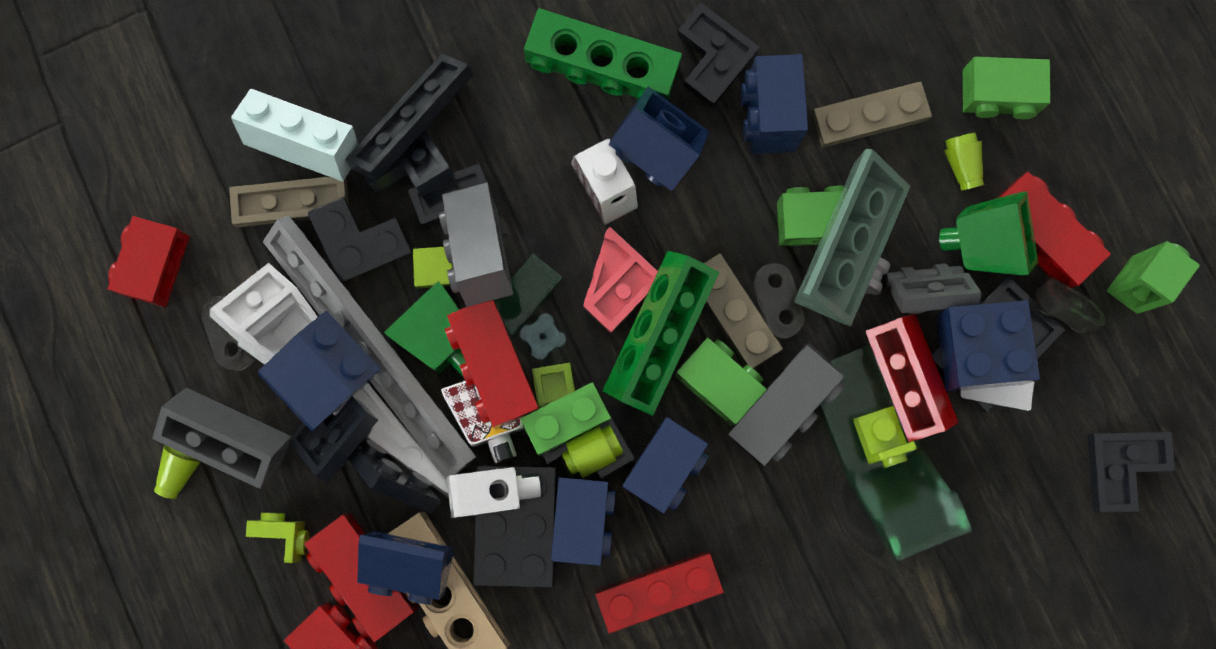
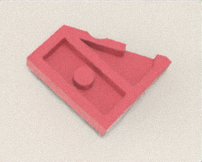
[583,227,658,334]

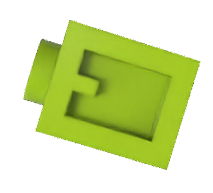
[853,406,917,468]

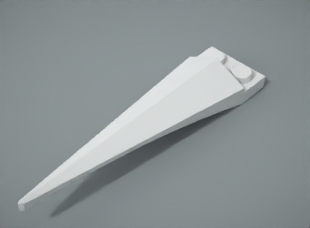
[210,263,449,498]

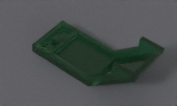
[818,344,972,561]

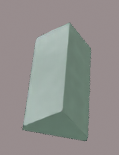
[794,149,910,326]

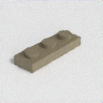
[811,82,932,148]
[229,177,349,228]
[704,253,783,368]

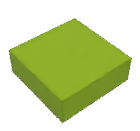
[413,247,453,288]
[532,363,575,408]

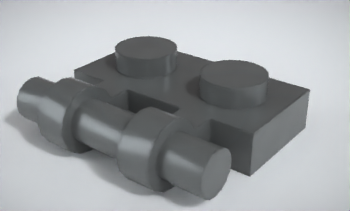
[884,263,981,314]

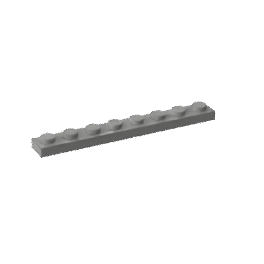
[263,215,476,480]

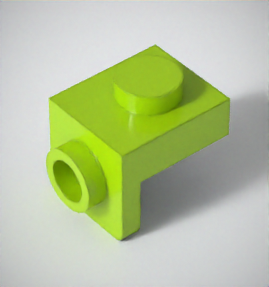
[246,512,310,563]

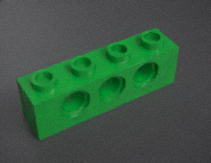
[524,8,682,100]
[603,251,720,416]

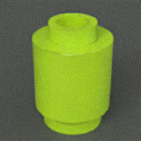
[562,425,624,478]

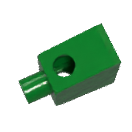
[939,191,1038,275]
[384,281,466,377]

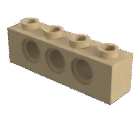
[388,512,510,649]

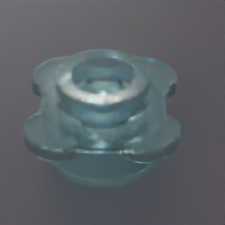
[520,314,566,359]

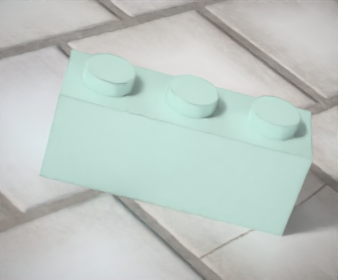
[231,89,358,182]

